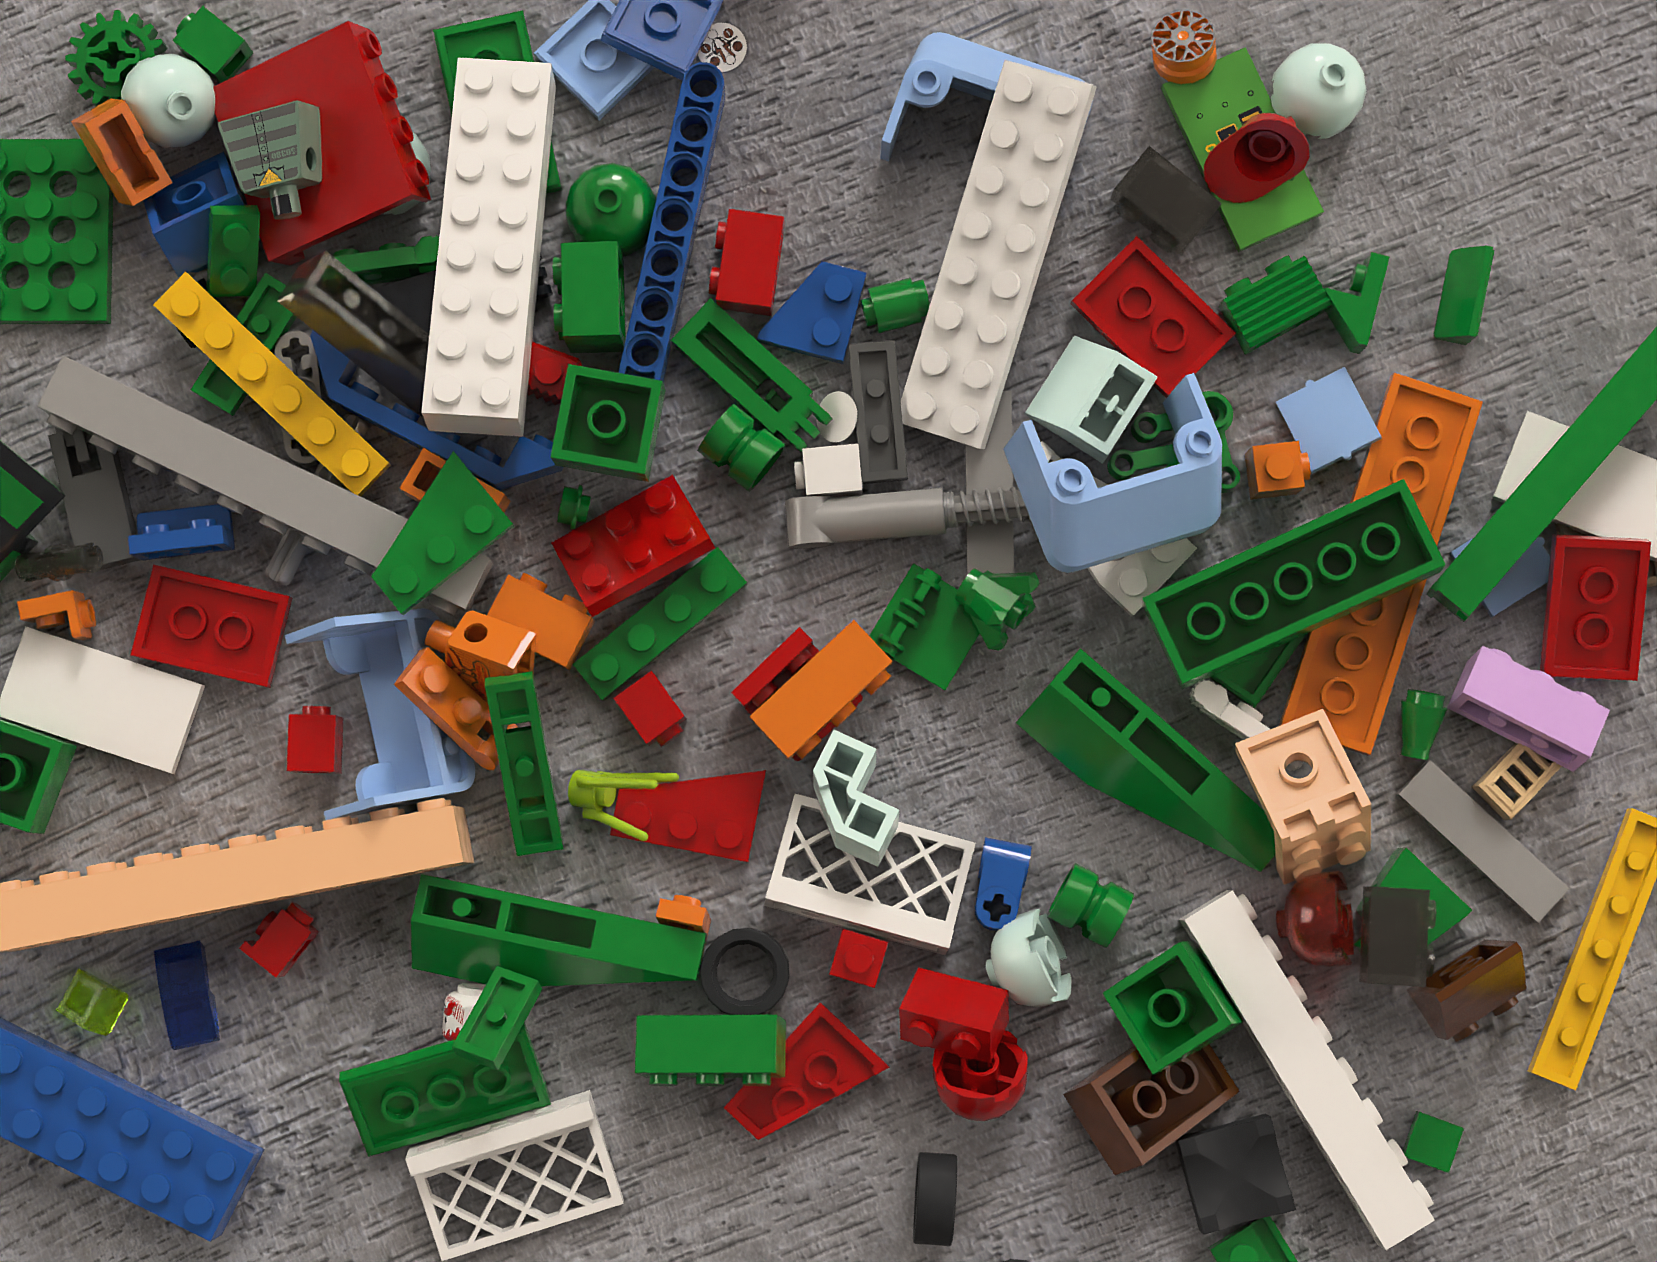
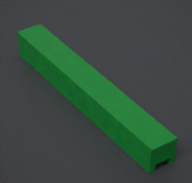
[1426,327,1657,622]

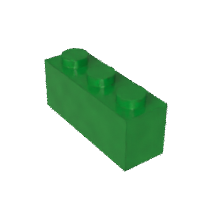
[635,1015,786,1086]

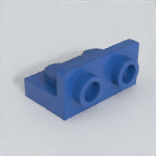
[128,504,235,561]

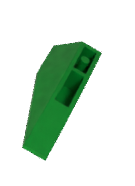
[1015,648,1275,872]
[411,874,707,987]

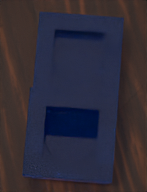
[154,940,220,1050]

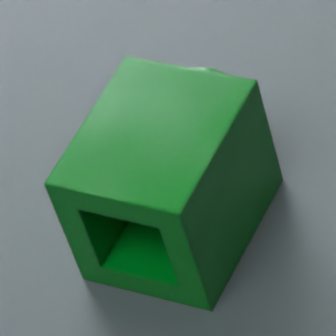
[173,6,253,84]

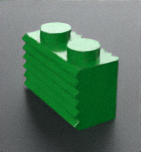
[1218,255,1331,355]

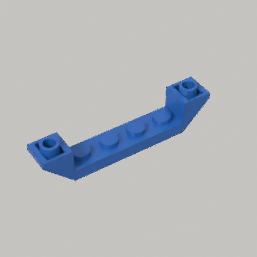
[310,327,564,490]

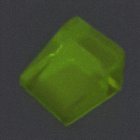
[56,968,129,1036]

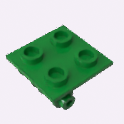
[869,563,980,691]

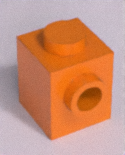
[1245,441,1310,500]

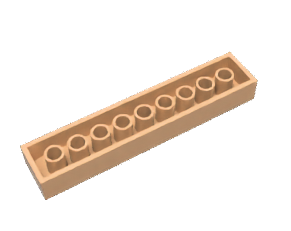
[0,798,474,953]

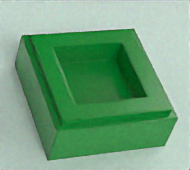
[1402,1111,1464,1173]

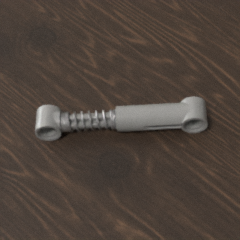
[785,486,1031,549]

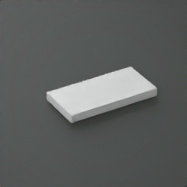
[1492,411,1657,562]
[0,626,205,774]

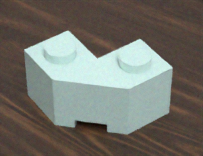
[813,730,899,867]

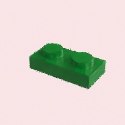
[207,205,260,297]
[452,966,542,1070]

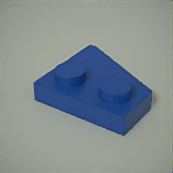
[757,261,867,364]

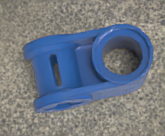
[975,837,1032,931]

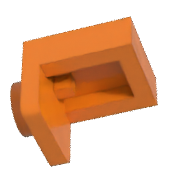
[656,895,711,961]

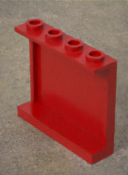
[213,21,431,266]

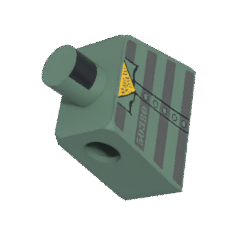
[218,100,322,219]

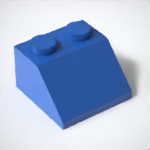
[143,151,260,278]

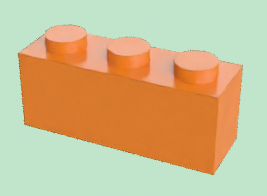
[749,620,893,760]

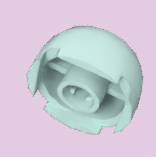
[1271,43,1366,139]
[121,54,216,148]
[986,909,1071,1007]

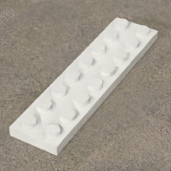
[901,60,1097,449]

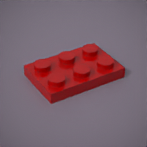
[1070,236,1236,398]
[551,474,715,617]
[1540,534,1651,681]
[130,564,293,688]

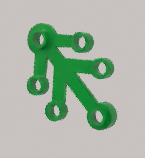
[1107,391,1240,493]

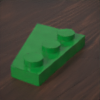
[371,451,514,615]

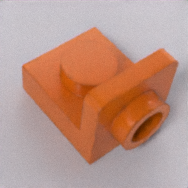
[17,590,96,641]

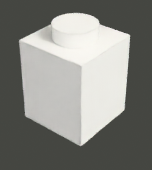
[794,444,862,498]

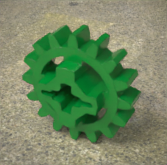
[65,10,168,107]

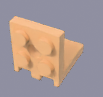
[1235,709,1371,885]

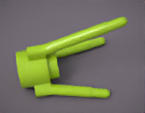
[568,769,679,841]

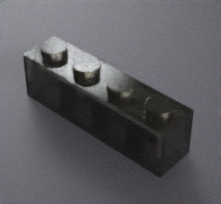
[277,251,429,417]

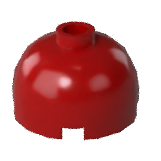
[932,1030,1028,1121]

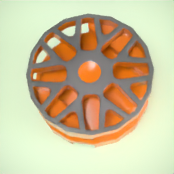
[1151,9,1217,84]

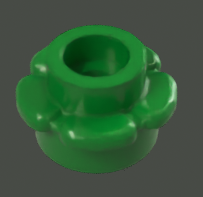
[557,484,591,530]

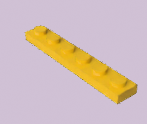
[153,271,391,497]
[1527,808,1657,1090]

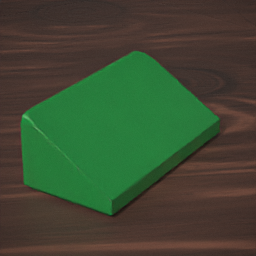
[1434,245,1495,345]

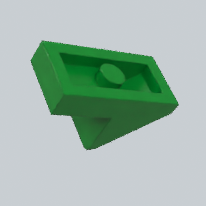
[1323,252,1390,354]

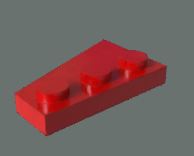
[610,770,766,862]
[723,1002,890,1140]

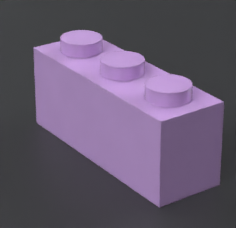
[1447,646,1610,772]

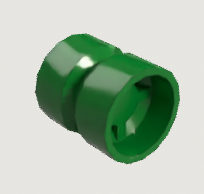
[697,404,786,492]
[1047,863,1134,948]

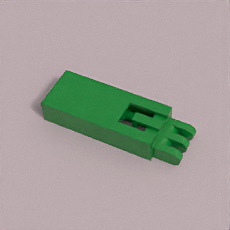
[671,298,833,453]

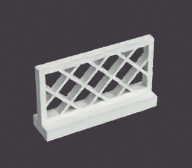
[764,794,976,955]
[405,1090,624,1261]

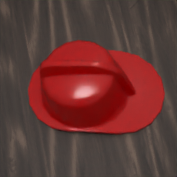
[1204,113,1310,203]

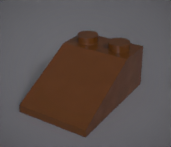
[1407,939,1527,1042]
[1063,1044,1240,1175]

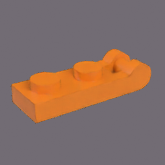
[394,647,518,770]

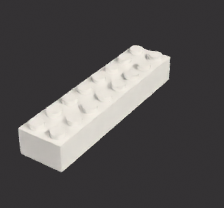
[421,58,556,437]

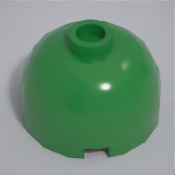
[565,163,656,257]

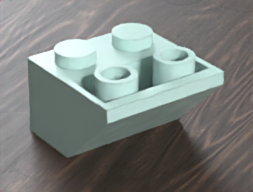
[1025,336,1158,464]

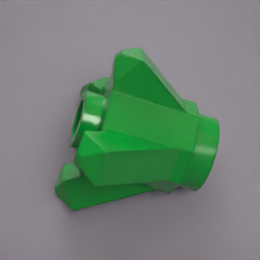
[955,568,1040,651]

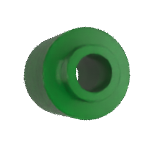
[861,278,930,333]

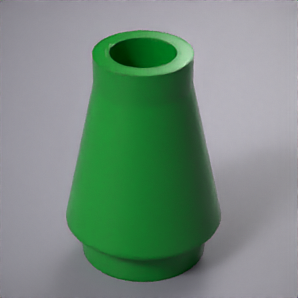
[1400,689,1448,760]

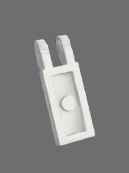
[1189,679,1304,771]

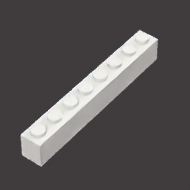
[1179,890,1435,1250]

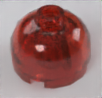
[1276,871,1355,967]

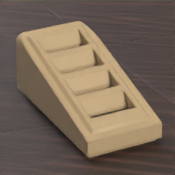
[1472,743,1562,820]

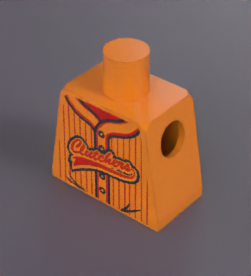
[425,610,536,703]

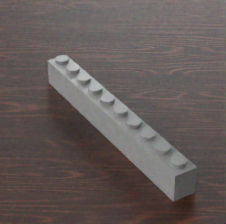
[37,356,493,616]

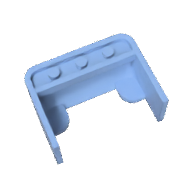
[880,32,1093,161]
[1003,373,1222,573]
[285,608,475,820]

